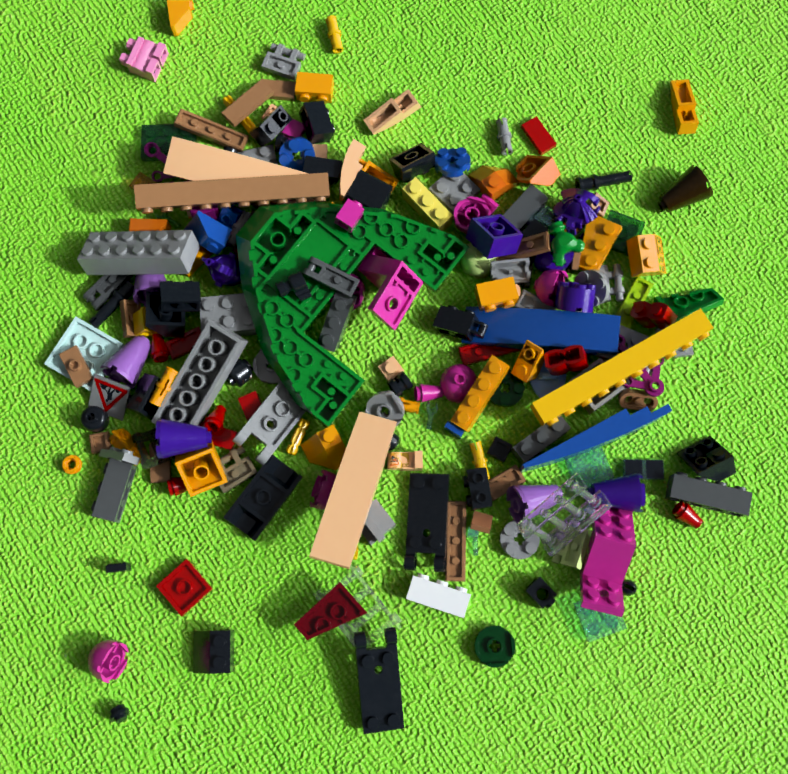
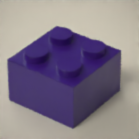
[465,214,523,259]

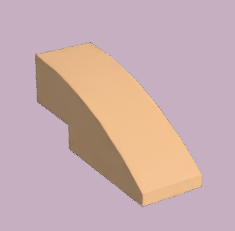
[364,89,421,135]
[339,139,366,202]

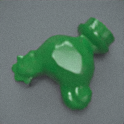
[548,221,585,267]

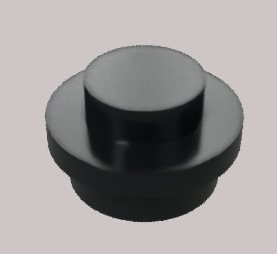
[109,704,130,723]

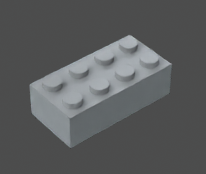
[200,293,257,336]

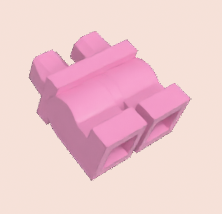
[119,36,169,82]

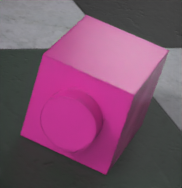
[334,198,364,233]

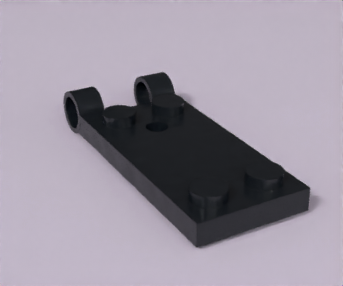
[404,473,450,572]
[354,627,404,734]

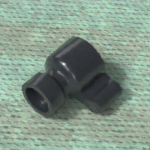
[275,270,312,301]

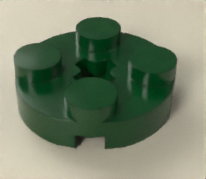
[490,369,525,407]
[474,625,515,668]

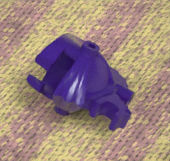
[553,188,600,235]
[202,252,241,288]

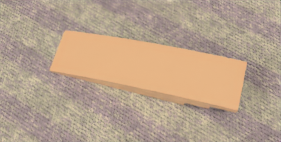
[163,136,314,205]
[309,411,397,569]

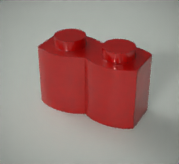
[630,301,678,330]
[544,345,589,376]

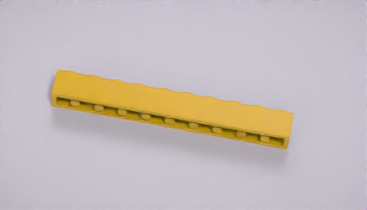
[530,308,714,427]

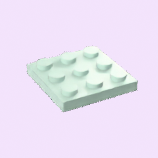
[44,316,124,391]

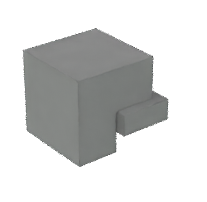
[362,499,396,546]

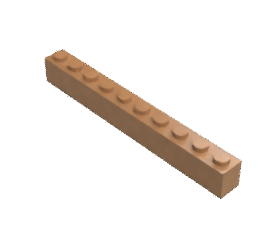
[134,173,330,214]

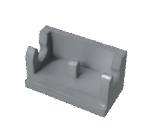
[490,258,531,284]

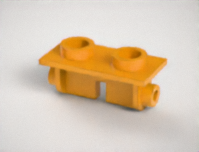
[109,428,148,466]

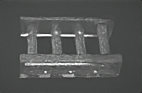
[517,472,612,557]
[313,564,402,648]

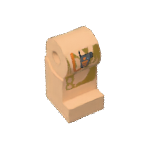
[387,450,423,471]

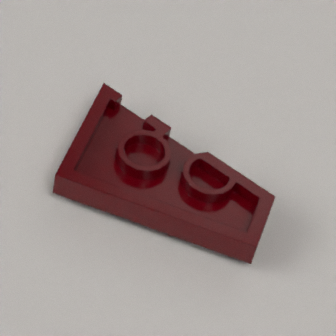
[294,582,367,640]

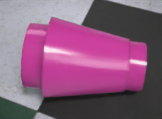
[414,384,443,403]

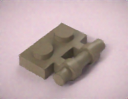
[219,445,257,493]

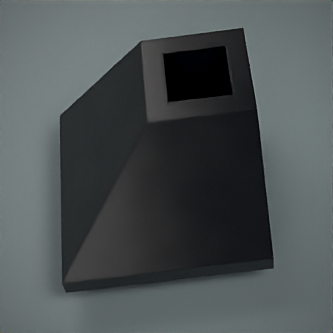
[677,436,736,482]

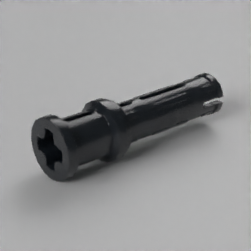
[575,170,632,191]
[88,279,134,329]

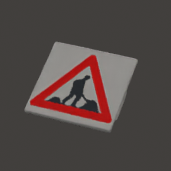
[88,374,131,421]

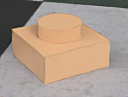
[378,356,404,381]

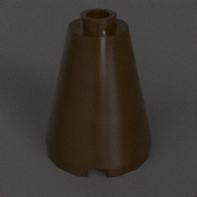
[658,165,713,213]

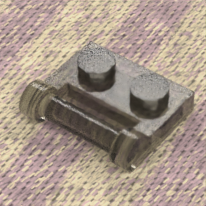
[132,428,175,469]

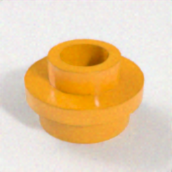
[62,455,82,475]

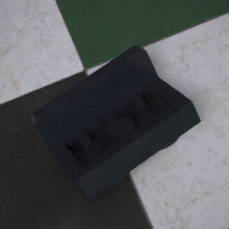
[462,467,492,511]

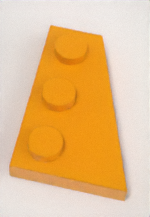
[579,215,622,271]

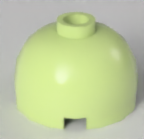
[460,243,496,279]

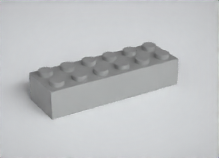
[77,230,200,275]
[151,320,248,426]

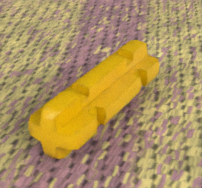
[286,418,310,456]

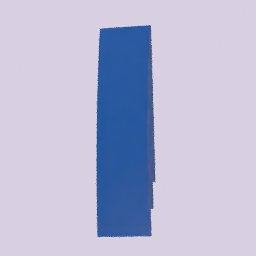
[461,307,621,355]
[519,404,673,473]

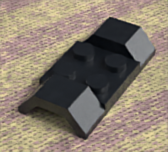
[223,455,303,541]

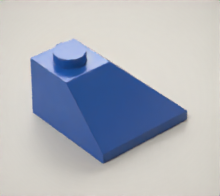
[184,210,232,255]

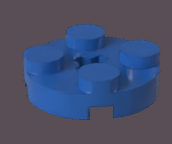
[279,137,315,171]
[434,147,471,178]

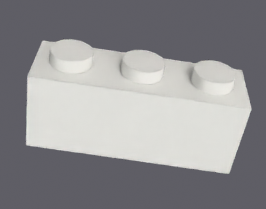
[406,573,471,618]

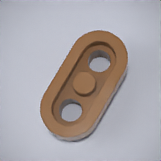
[618,389,658,411]

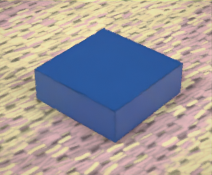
[444,421,464,439]

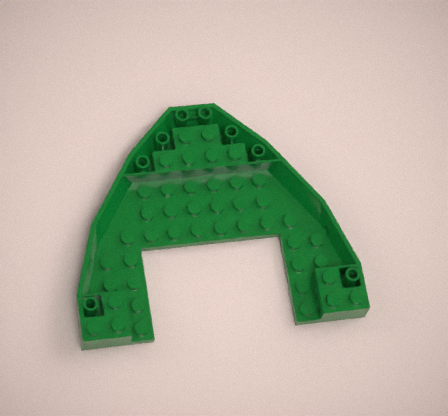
[236,202,470,428]

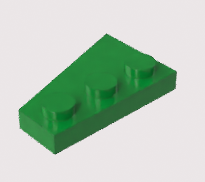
[653,288,724,322]

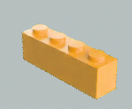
[450,355,511,432]

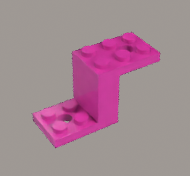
[358,246,424,330]
[580,504,636,617]

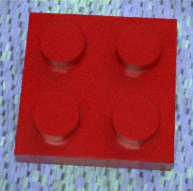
[156,559,213,616]

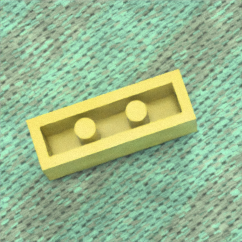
[402,177,453,231]

